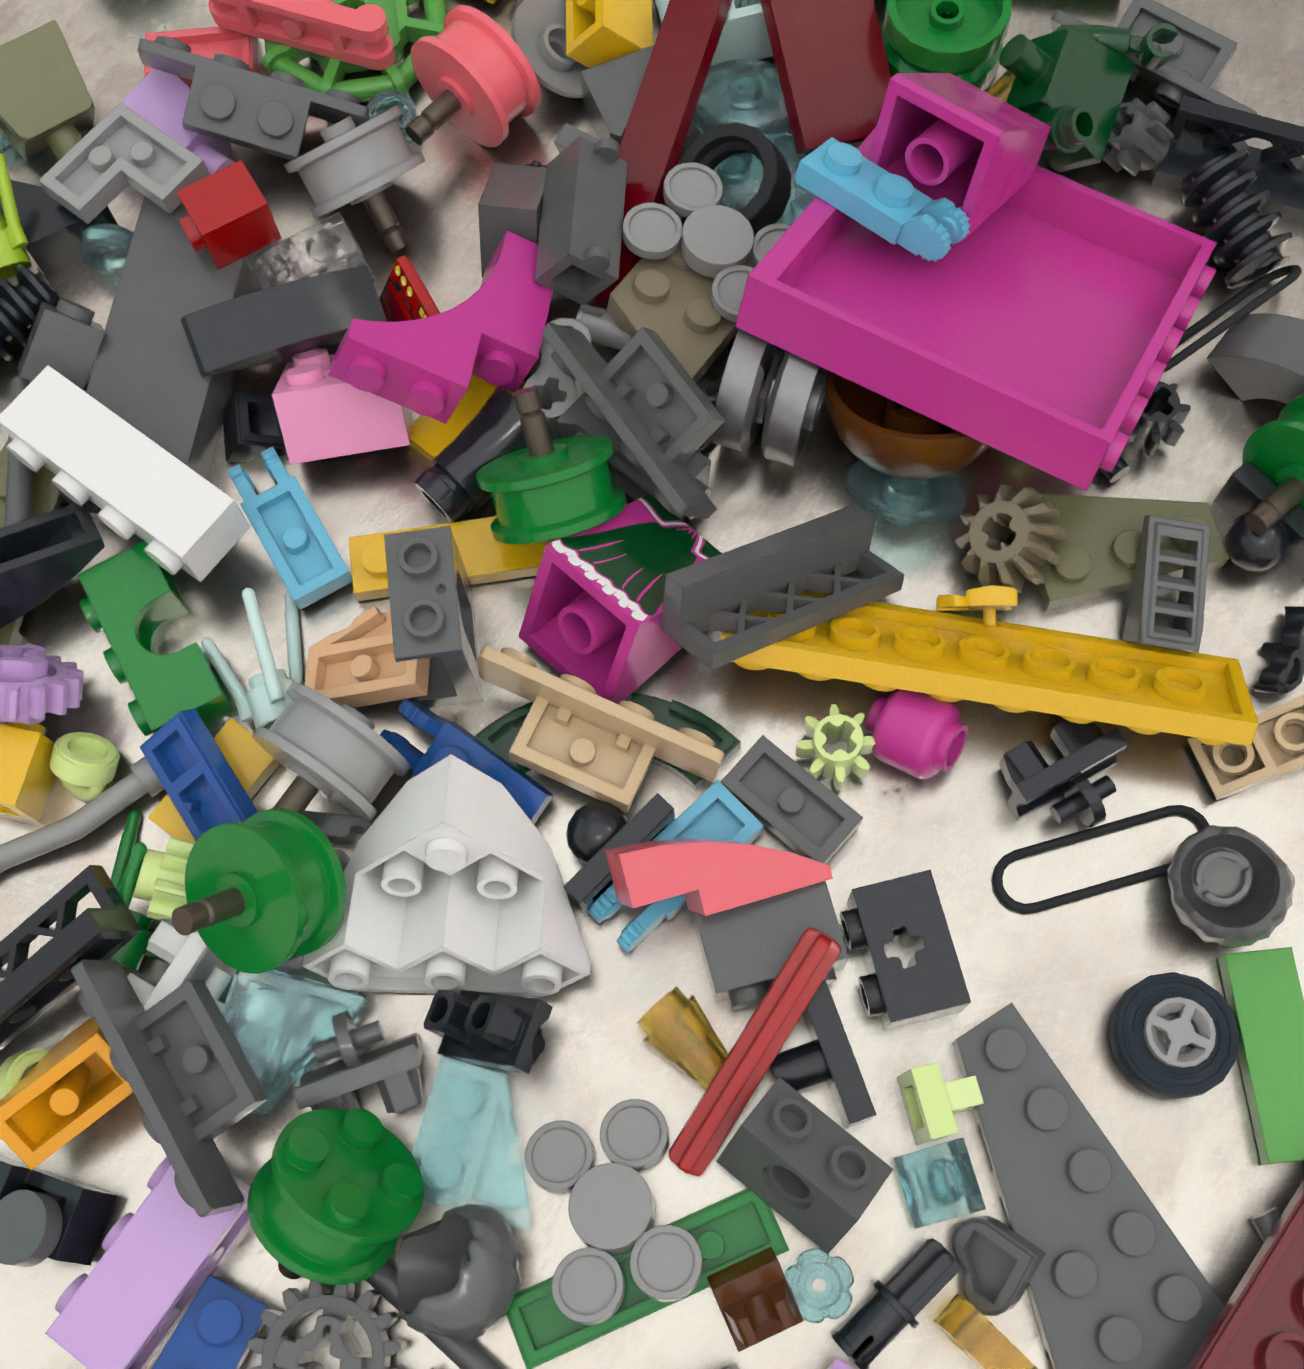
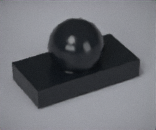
[1214,461,1304,582]
[563,793,675,916]

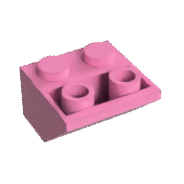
[272,348,413,465]

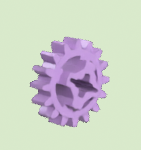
[0,644,84,725]

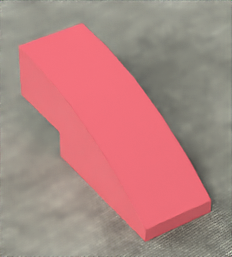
[605,838,833,916]

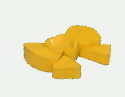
[936,585,1018,626]

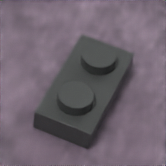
[721,735,863,864]

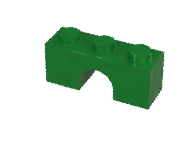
[77,541,239,737]

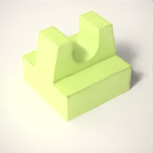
[897,1062,984,1145]

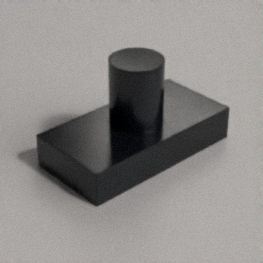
[769,980,877,1129]

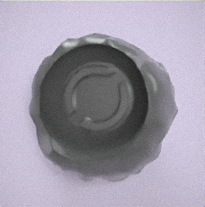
[1167,825,1295,948]
[397,1204,522,1341]

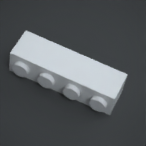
[0,365,250,582]

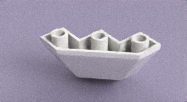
[302,754,590,997]

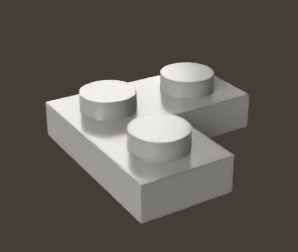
[38,102,210,224]

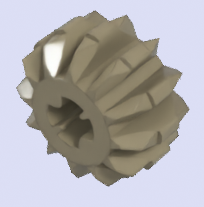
[954,484,1068,593]

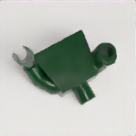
[999,23,1178,173]

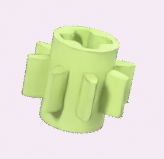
[795,704,876,790]
[133,837,195,920]

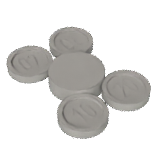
[622,162,790,322]
[525,1099,703,1325]

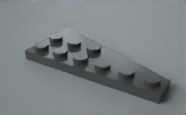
[952,1002,1225,1369]

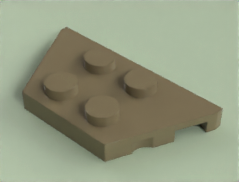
[607,245,755,383]

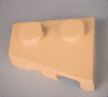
[304,606,431,708]

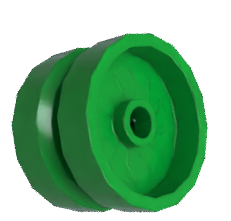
[881,0,1012,91]

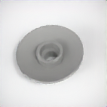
[511,0,589,98]

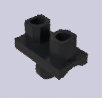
[999,719,1128,828]
[424,990,553,1074]

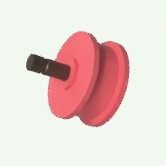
[405,5,542,147]

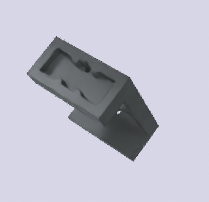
[384,526,483,708]

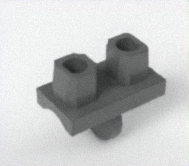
[293,1011,423,1113]

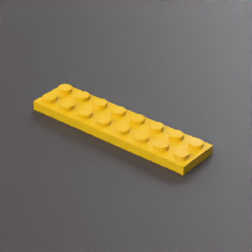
[721,591,1259,746]

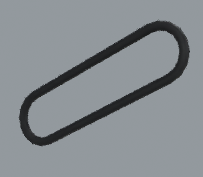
[1163,265,1302,373]
[992,805,1210,913]

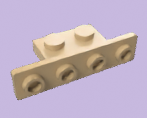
[478,646,725,813]

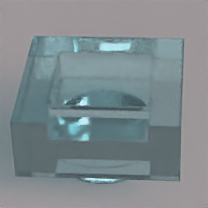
[893,1138,986,1229]

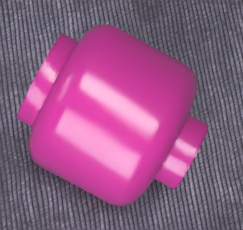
[866,689,968,780]

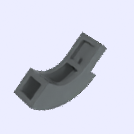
[1207,313,1304,404]

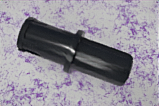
[831,1238,960,1369]

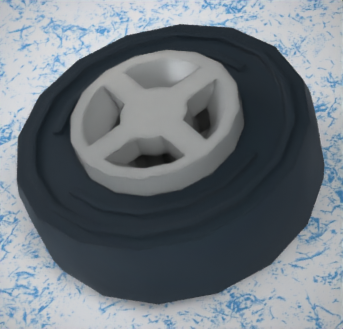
[1109,972,1240,1100]

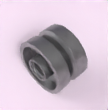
[711,329,828,467]

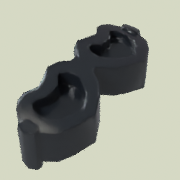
[1253,606,1304,694]

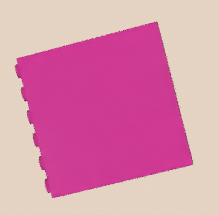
[735,126,1217,491]

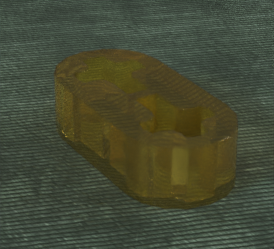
[933,1293,1038,1369]

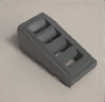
[1122,515,1210,653]

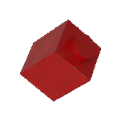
[176,160,281,270]

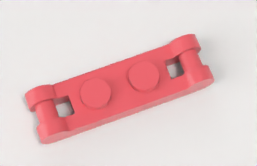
[208,0,396,70]

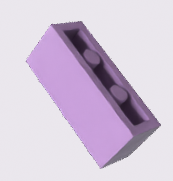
[45,1157,250,1369]

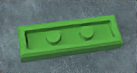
[1218,947,1304,1165]

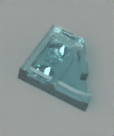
[222,970,368,1115]

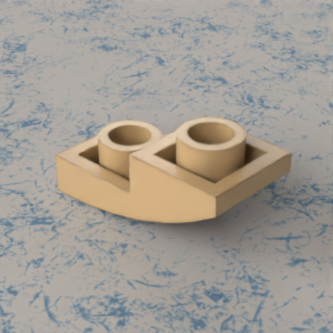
[1187,695,1304,800]

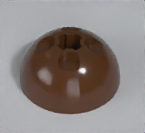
[826,371,990,480]

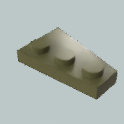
[1036,493,1230,611]

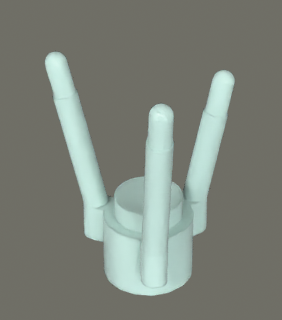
[201,588,304,730]

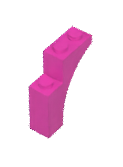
[328,230,553,424]

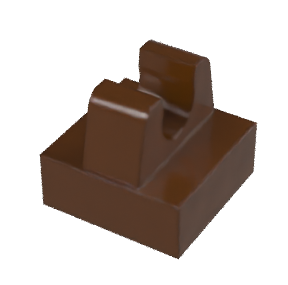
[707,1247,804,1352]

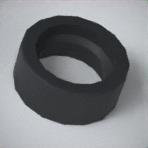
[679,122,791,237]

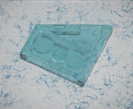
[412,1056,534,1231]

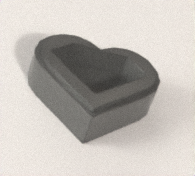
[952,1216,1046,1316]

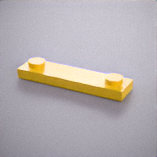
[348,516,556,601]

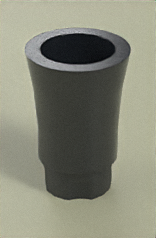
[414,387,527,523]

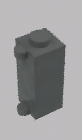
[534,136,628,305]

